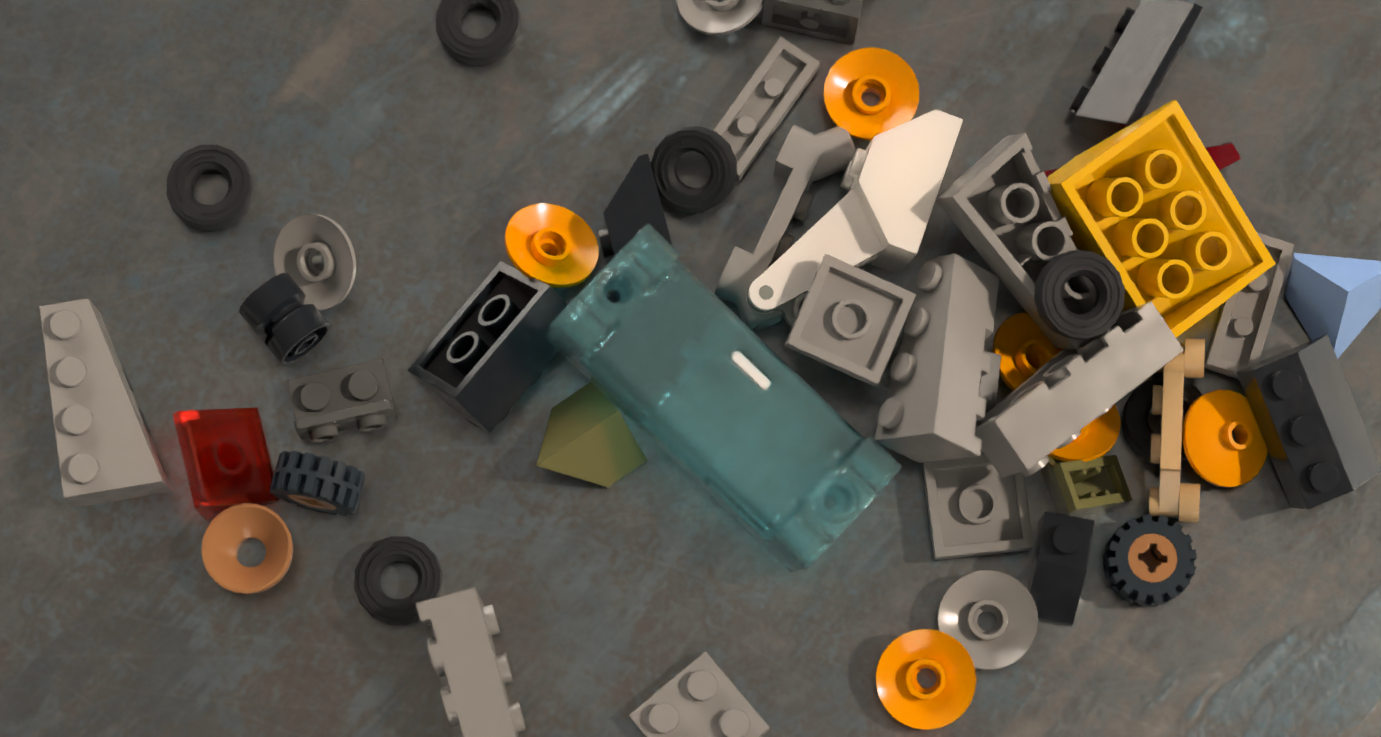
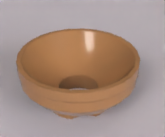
[201,503,293,594]

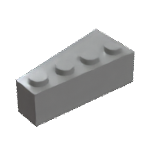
[936,132,1096,349]
[873,253,999,463]
[39,298,173,508]
[974,301,1184,478]
[416,587,526,737]

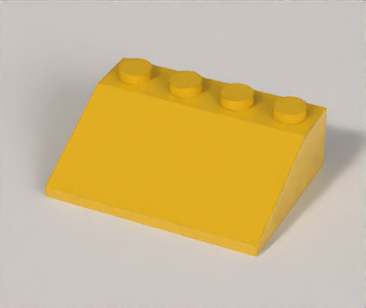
[1047,100,1276,338]

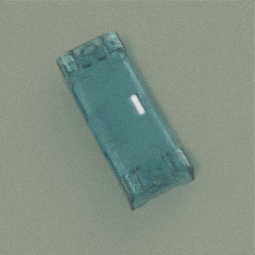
[545,223,902,572]

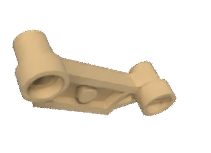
[1149,338,1205,523]

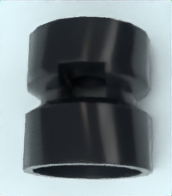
[239,273,331,366]

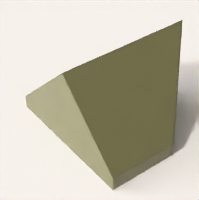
[536,381,647,488]
[1040,455,1133,518]

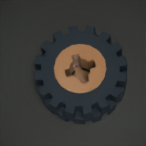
[269,451,365,516]
[1103,514,1197,607]

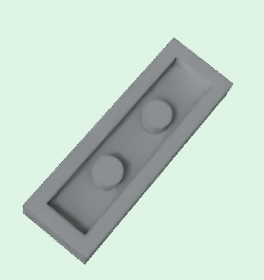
[700,37,820,181]
[1204,232,1294,379]

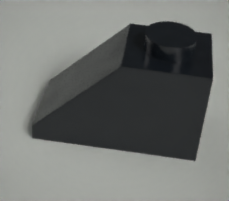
[597,153,672,265]
[1027,511,1095,626]

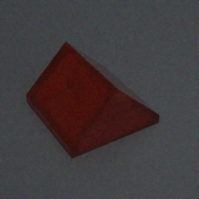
[173,407,279,521]

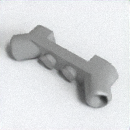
[714,125,856,331]

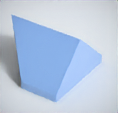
[1285,253,1381,359]

